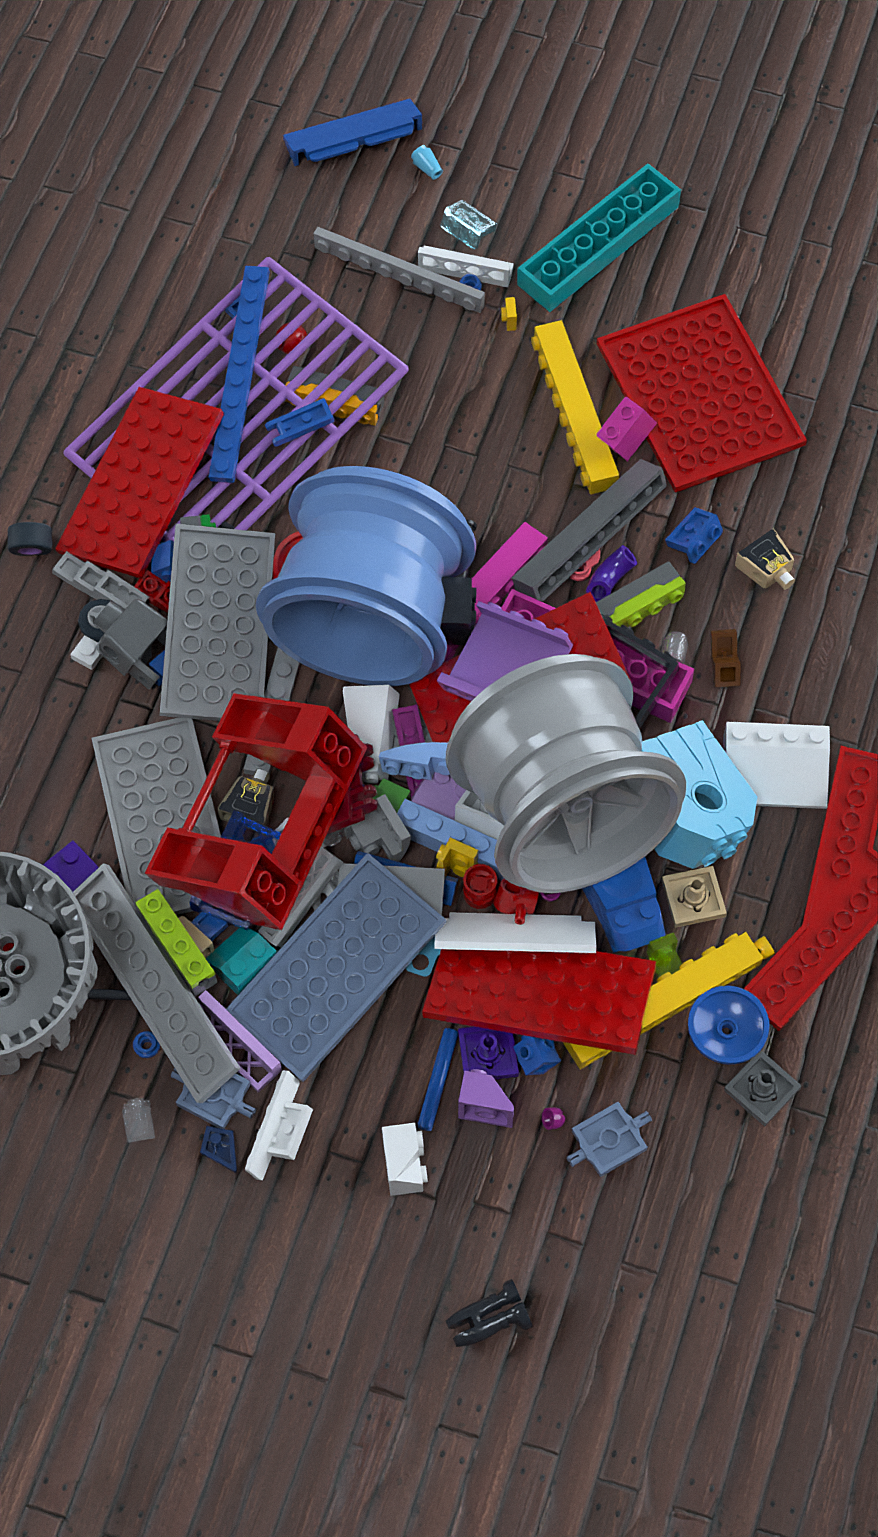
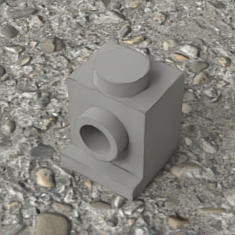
[344,814,382,855]

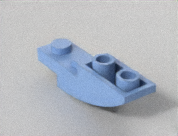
[379,742,450,780]

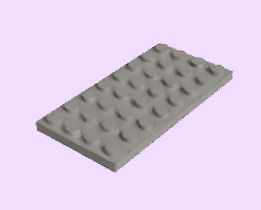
[159,524,275,721]
[92,718,221,915]

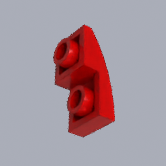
[134,570,171,613]

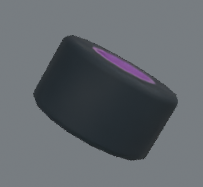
[8,522,52,556]

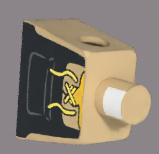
[735,529,795,590]

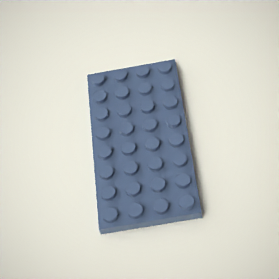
[226,853,447,1082]

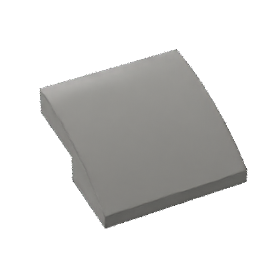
[367,794,411,862]

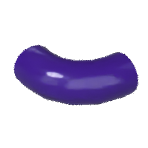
[586,545,637,602]

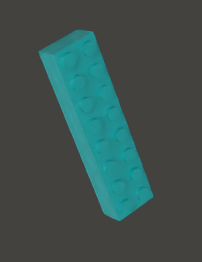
[517,163,681,312]

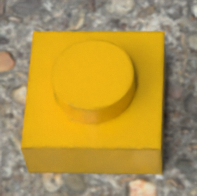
[501,297,517,331]

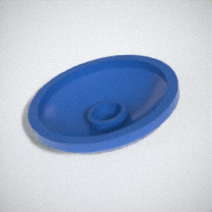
[688,986,769,1064]

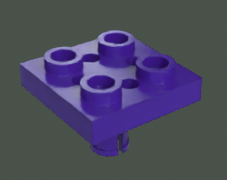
[458,1027,519,1079]

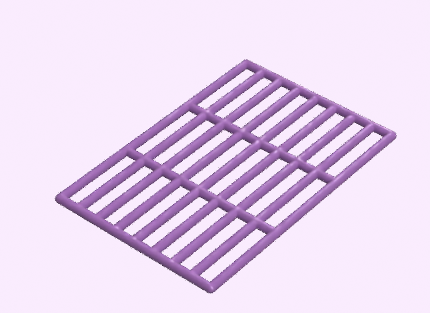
[63,257,409,542]

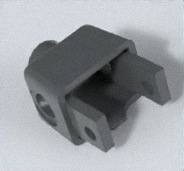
[93,599,168,690]

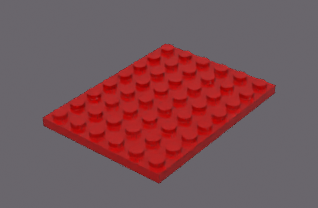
[596,294,807,493]

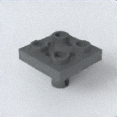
[724,1051,801,1127]

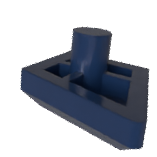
[200,1126,237,1173]

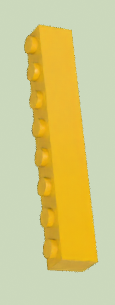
[531,320,619,495]
[563,932,764,1070]

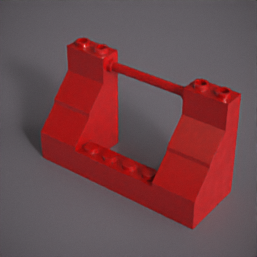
[145,693,368,930]

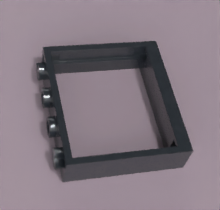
[601,613,679,729]

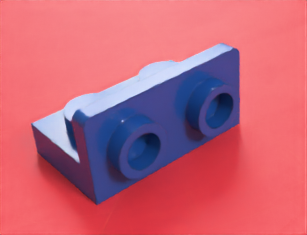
[665,507,723,564]

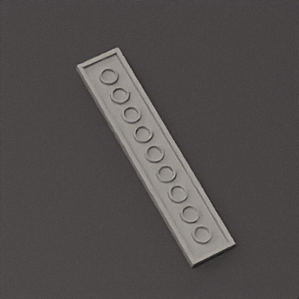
[73,863,241,1103]

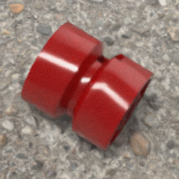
[463,864,497,909]

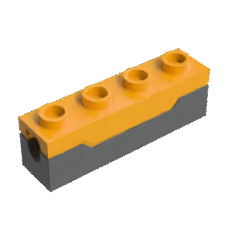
[285,366,385,426]

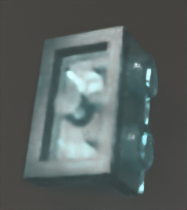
[440,200,497,250]

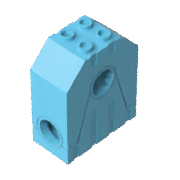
[642,720,757,869]

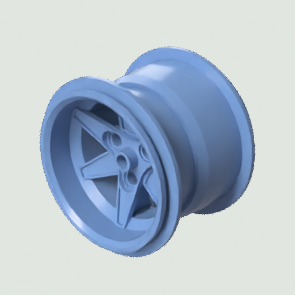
[256,466,476,686]

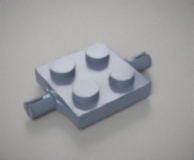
[171,1068,256,1129]
[567,1102,652,1177]

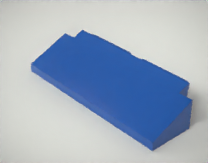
[283,99,422,166]

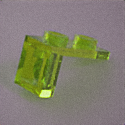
[647,932,682,978]

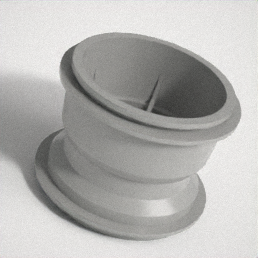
[445,654,686,893]

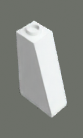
[343,685,400,783]

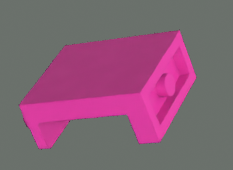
[597,397,657,462]

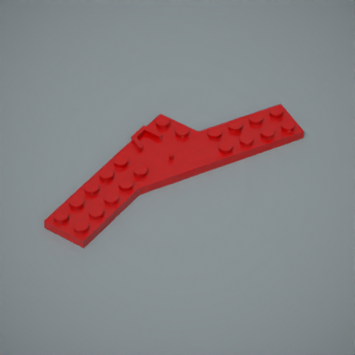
[744,746,878,1031]

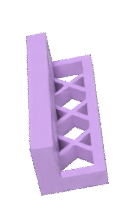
[198,990,282,1093]

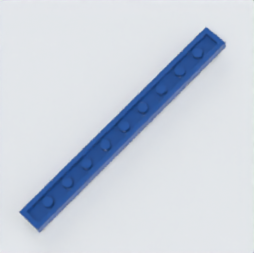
[209,266,270,483]

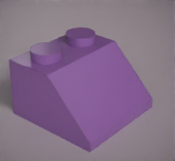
[458,1069,514,1128]

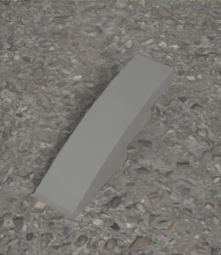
[52,551,149,610]

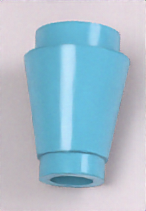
[411,145,443,180]

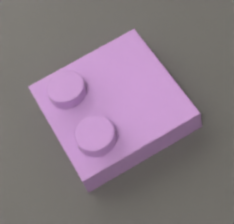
[410,772,466,821]

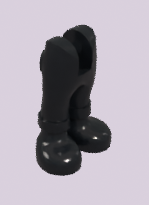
[445,1279,533,1347]

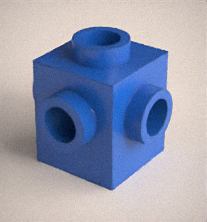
[513,1035,561,1075]

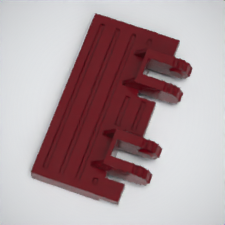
[327,734,378,834]

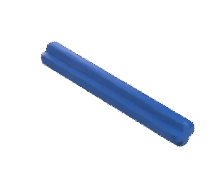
[418,1028,458,1131]

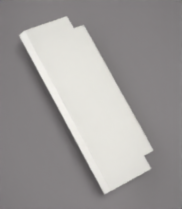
[435,912,596,953]

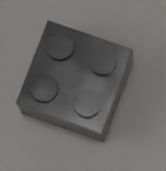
[440,577,477,645]

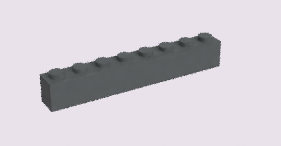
[512,459,667,602]

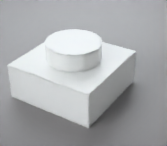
[70,635,103,670]

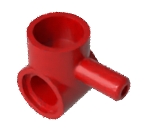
[493,878,539,925]

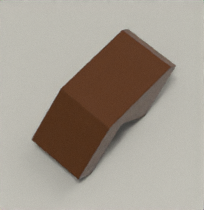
[711,629,740,687]

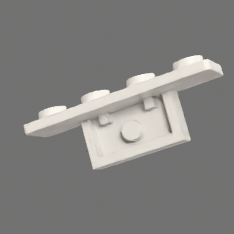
[245,1070,313,1180]

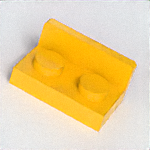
[436,838,479,877]

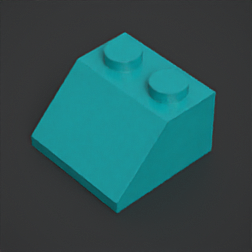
[205,925,277,995]

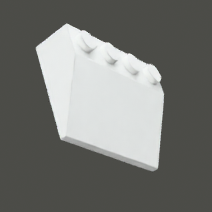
[723,722,830,809]

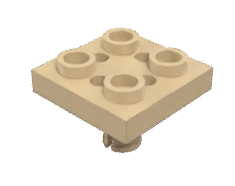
[662,866,727,928]

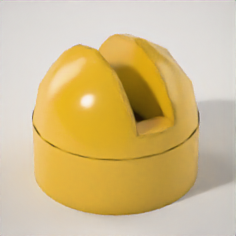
[754,936,775,959]

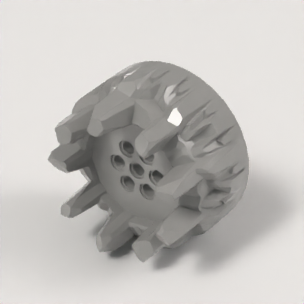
[0,852,98,1075]

